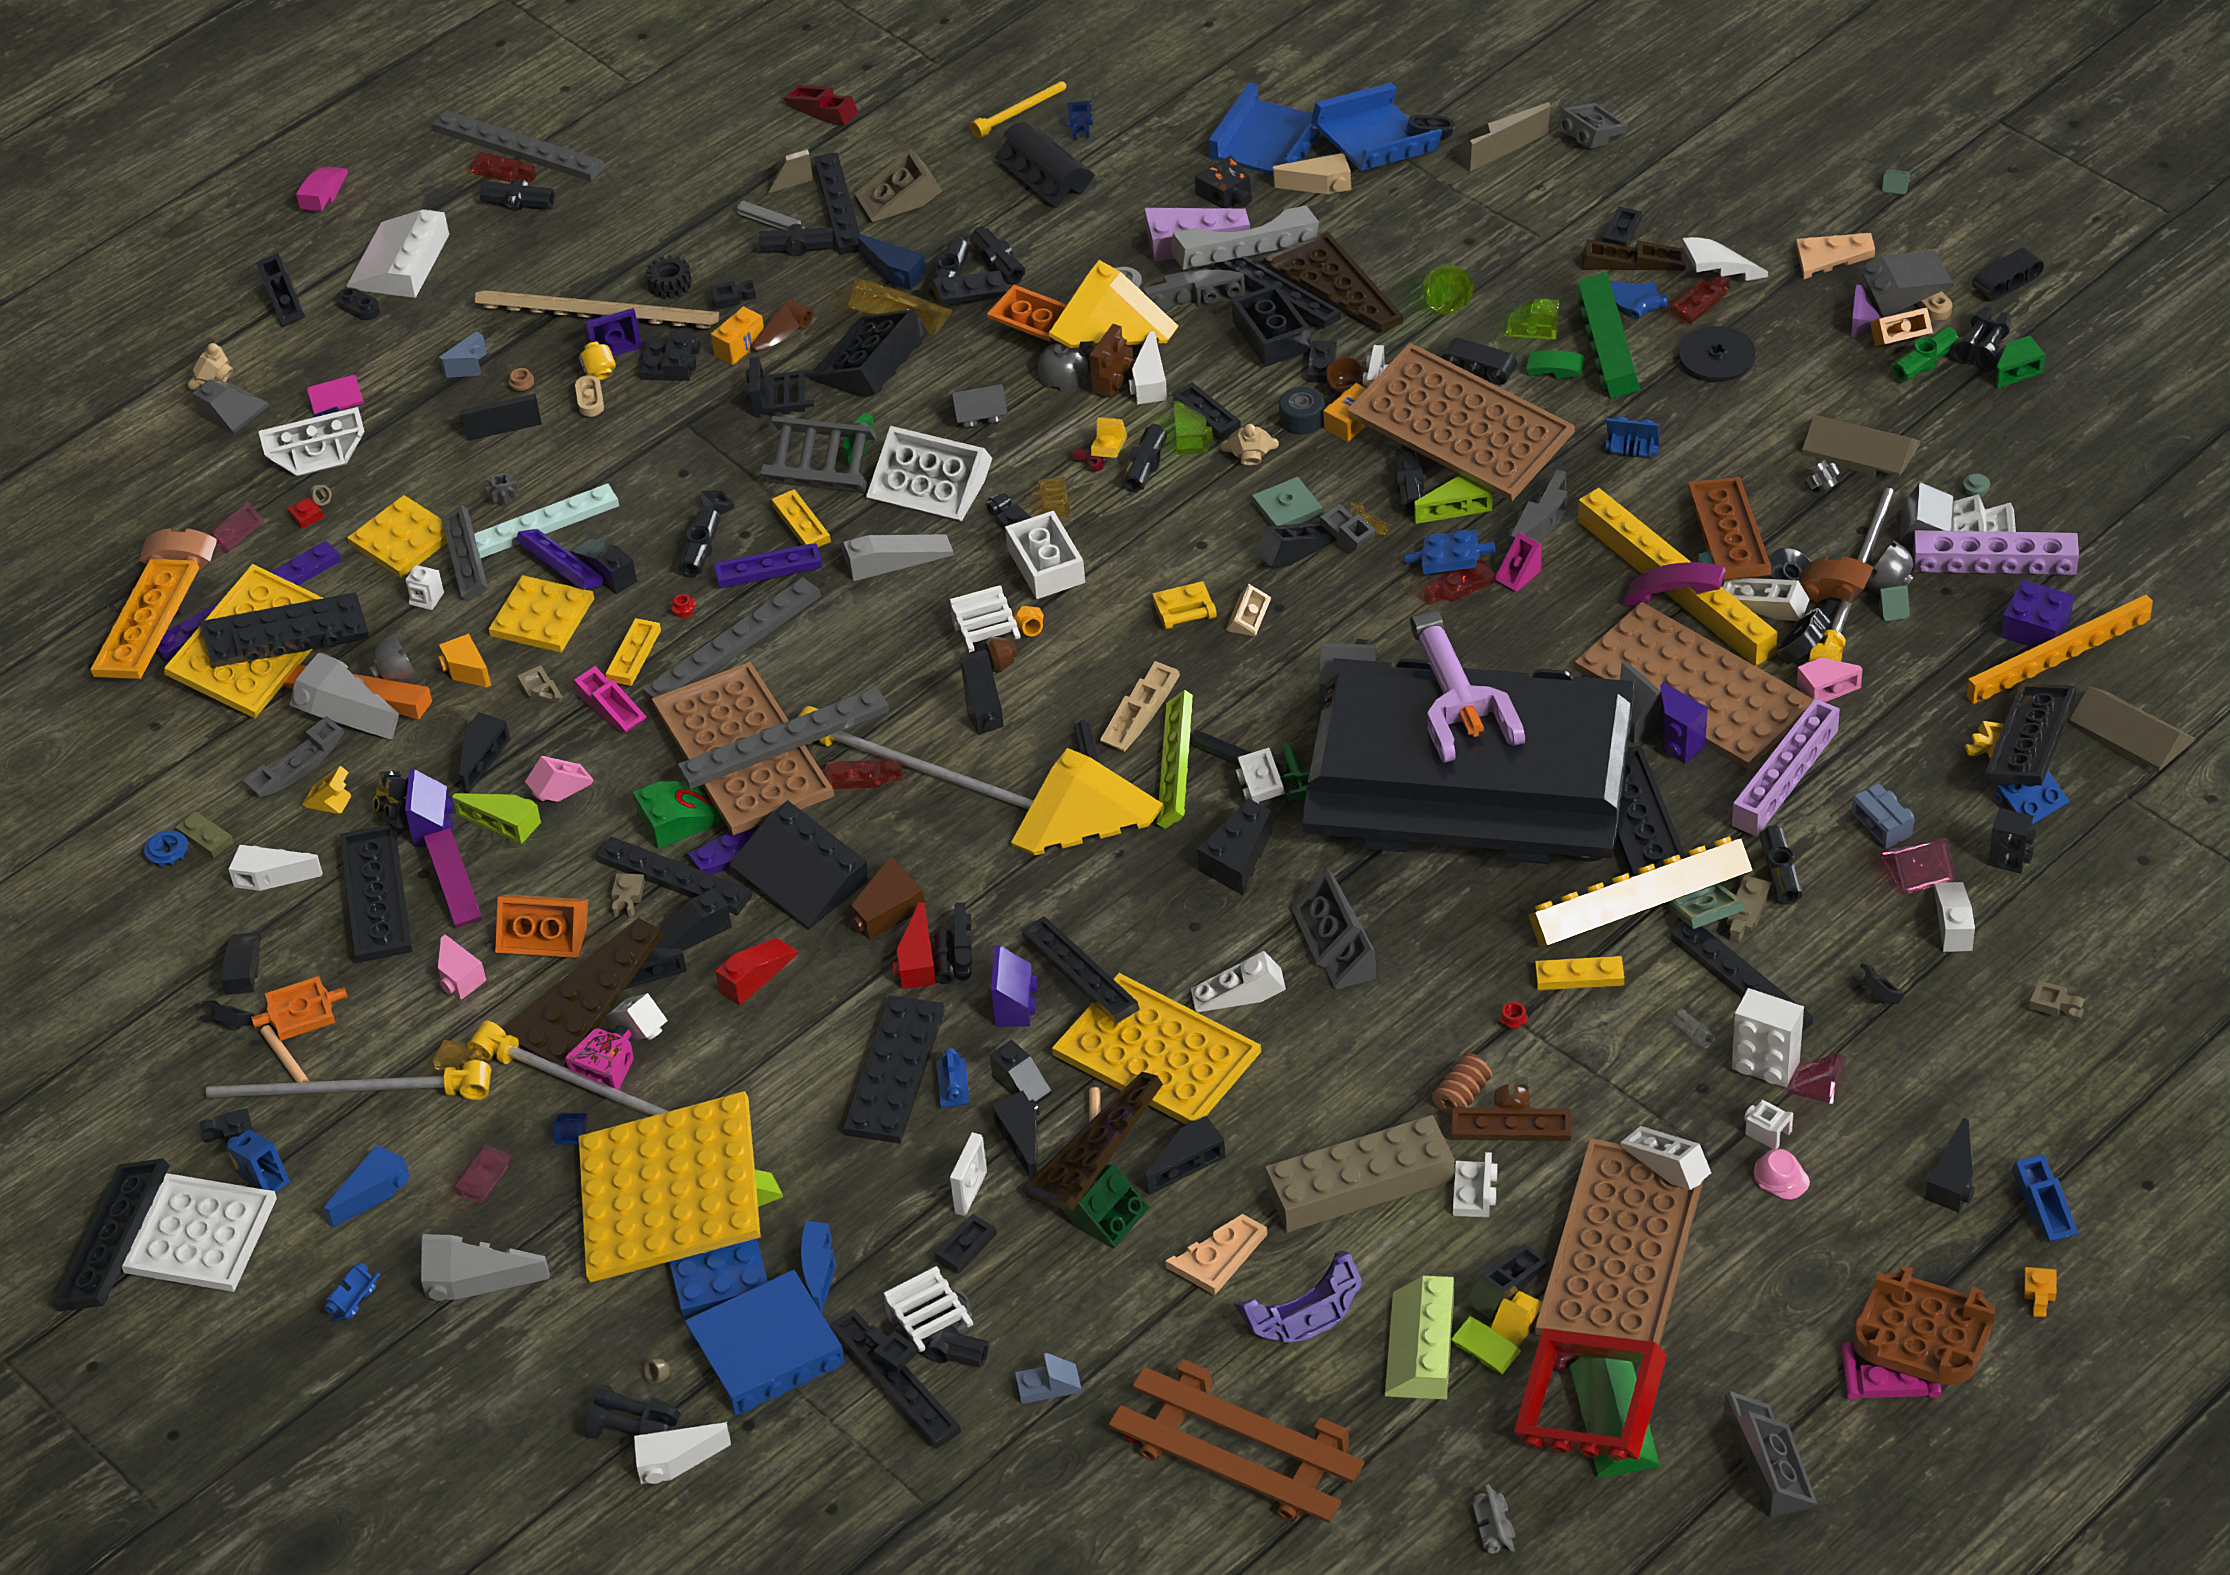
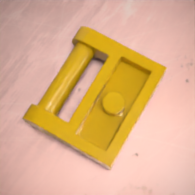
[1153,581,1217,630]

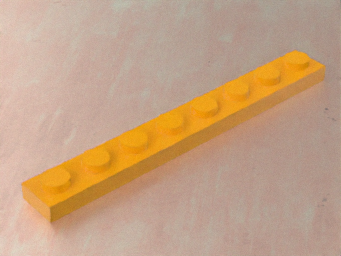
[1967,595,2153,704]

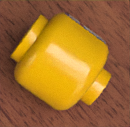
[579,342,616,380]

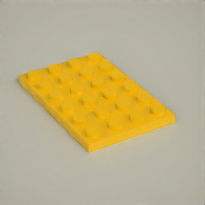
[164,564,323,719]
[1052,973,1261,1125]

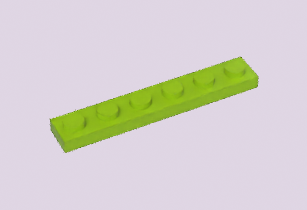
[1157,690,1193,829]

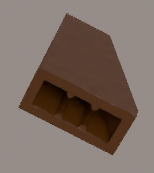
[851,857,926,940]

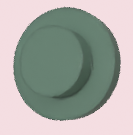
[1963,474,1990,497]

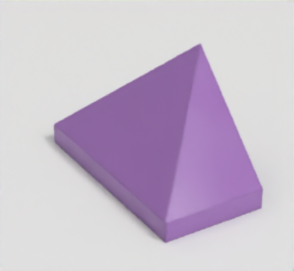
[1851,285,1880,338]

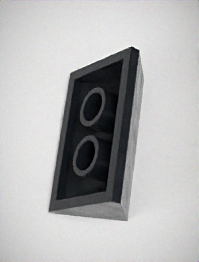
[461,394,542,441]

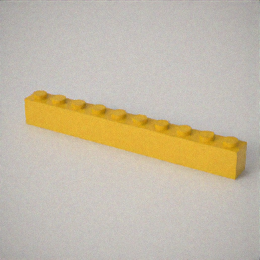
[1578,488,1777,667]

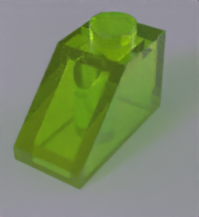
[1506,298,1559,340]
[1173,401,1213,455]

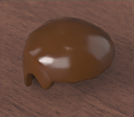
[1326,357,1364,396]

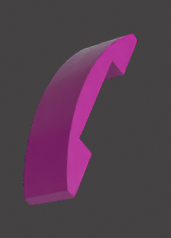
[1624,562,1726,607]

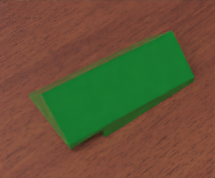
[1570,1355,1659,1478]

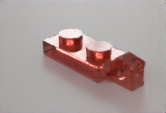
[470,152,537,183]
[1671,275,1730,324]
[1424,559,1496,605]
[826,760,902,789]

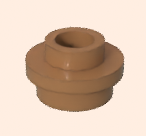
[509,368,534,391]

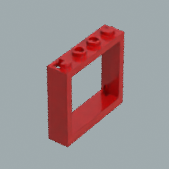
[1514,1328,1667,1461]

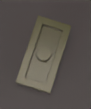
[175,811,234,859]

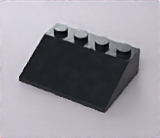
[810,309,928,396]
[730,800,868,930]

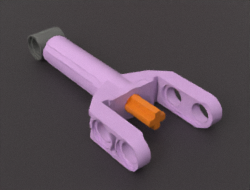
[1410,610,1525,763]

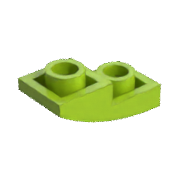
[1451,1316,1521,1374]

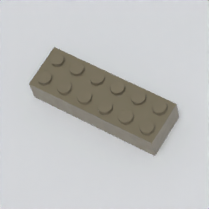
[1265,1115,1455,1232]

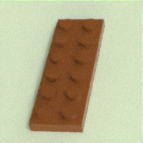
[1688,477,1771,580]

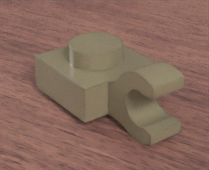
[2030,980,2085,1020]

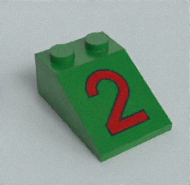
[633,781,724,849]

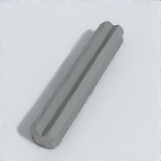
[737,201,801,230]

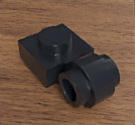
[986,493,1032,530]

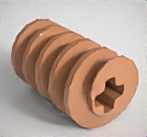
[1432,1052,1493,1115]

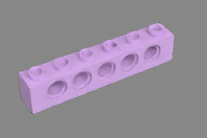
[1913,530,2079,575]
[1732,698,1840,837]

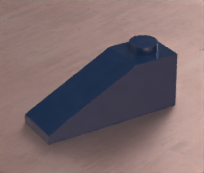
[858,234,926,290]

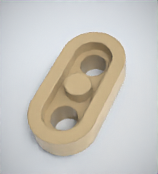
[1916,291,1952,320]
[575,375,604,417]

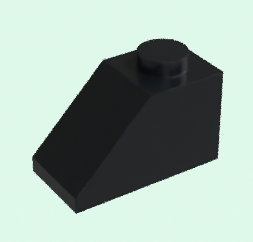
[989,1039,1052,1104]

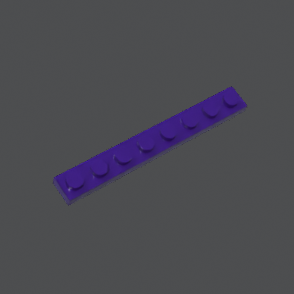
[155,540,342,662]

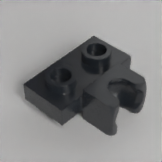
[373,771,409,828]

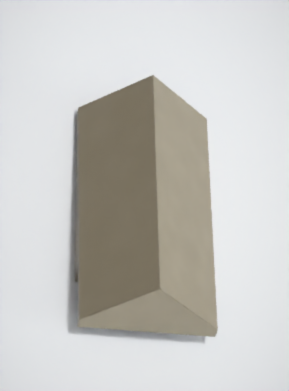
[1450,102,1551,172]
[1802,415,1920,477]
[2069,686,2194,771]

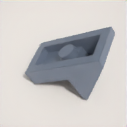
[439,331,487,378]
[1015,1353,1082,1404]

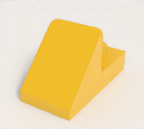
[1091,417,1127,458]
[302,766,351,814]
[1491,1291,1543,1347]

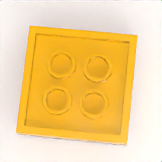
[347,495,448,578]
[489,575,594,653]

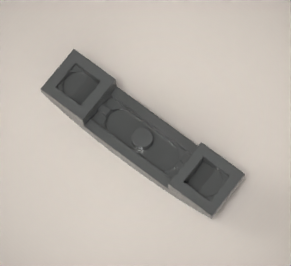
[242,716,344,797]

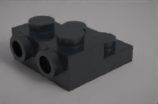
[639,332,700,381]

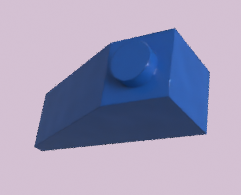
[324,1145,410,1227]

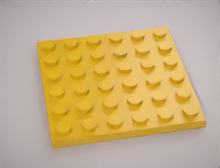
[579,1091,761,1283]

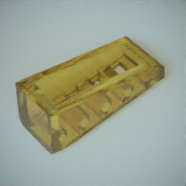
[1039,477,1070,518]

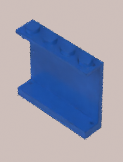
[1209,83,1321,175]
[1311,83,1442,171]
[685,1270,845,1416]

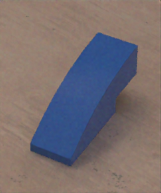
[2011,1154,2079,1243]
[801,1221,836,1314]

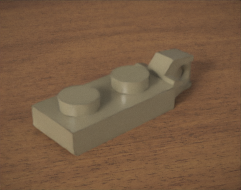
[1727,875,1772,943]

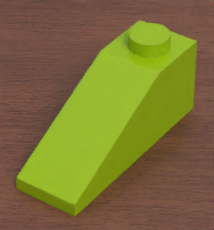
[1414,475,1492,524]
[452,793,541,844]

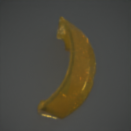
[847,278,952,337]

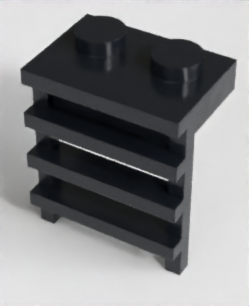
[745,357,815,418]

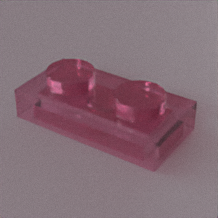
[209,502,264,554]
[455,1145,512,1204]

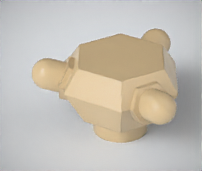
[188,343,233,390]
[1221,424,1279,466]

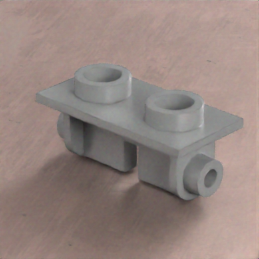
[1473,1484,1515,1553]

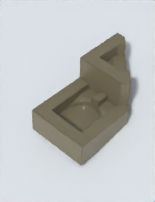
[517,665,563,702]

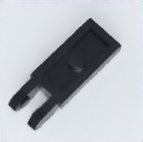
[954,902,972,980]

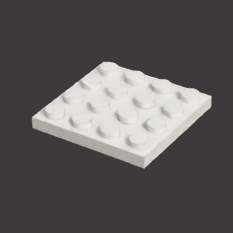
[122,1173,277,1292]

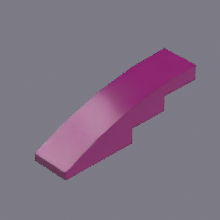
[424,828,482,929]

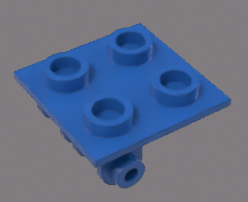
[1605,417,1660,458]
[1994,771,2070,825]

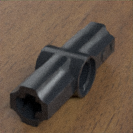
[479,179,555,211]
[759,224,835,256]
[970,226,1026,285]
[928,237,970,301]
[1122,424,1167,493]
[1395,445,1424,515]
[678,507,721,578]
[1759,825,1802,905]
[896,1322,989,1367]

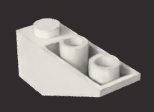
[229,845,323,891]
[1191,951,1286,1012]

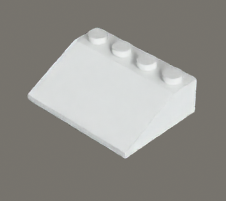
[347,210,449,298]
[866,426,992,522]

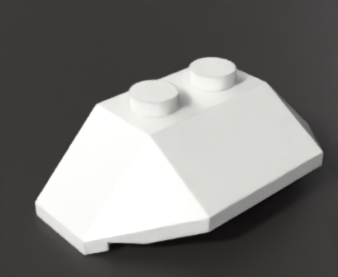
[258,407,364,476]

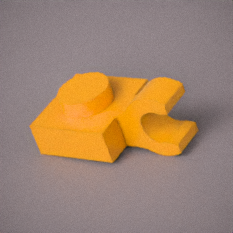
[2024,1267,2056,1318]

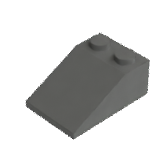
[1859,250,1954,318]

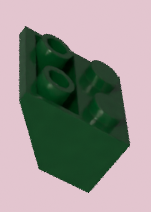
[1061,1163,1150,1248]

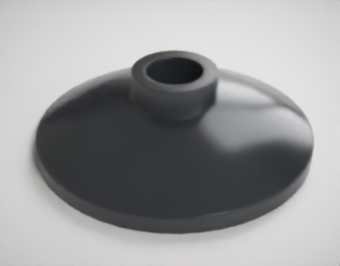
[1769,548,1811,581]

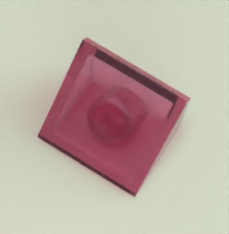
[1881,837,1956,895]

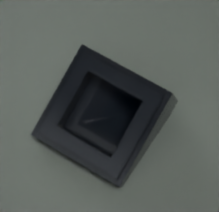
[700,491,735,515]

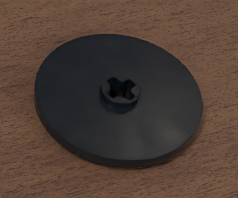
[1679,326,1756,381]

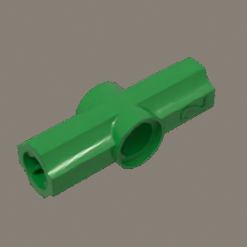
[1891,326,1960,383]

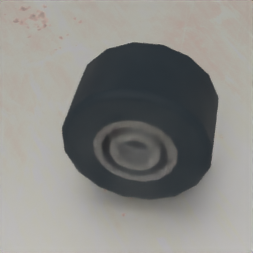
[1279,386,1325,434]

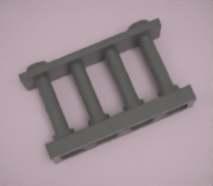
[761,414,877,493]

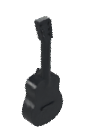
[1775,598,1840,665]

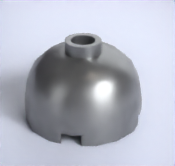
[1038,342,1089,391]
[1865,541,1914,594]
[370,634,419,684]

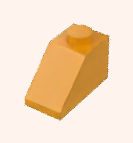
[438,634,491,687]

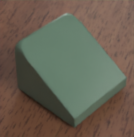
[1882,170,1910,194]
[1879,585,1910,621]

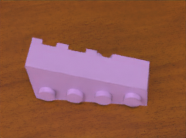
[1145,208,1250,262]

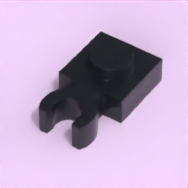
[711,280,756,309]

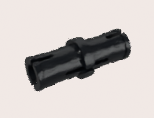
[933,929,954,984]

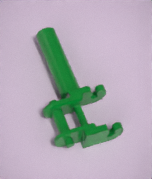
[1280,743,1310,802]

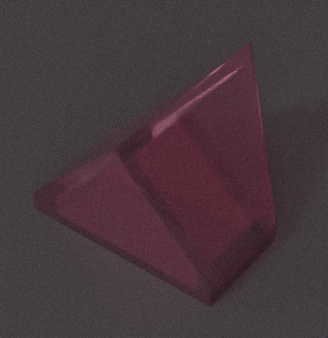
[1789,1052,1847,1104]

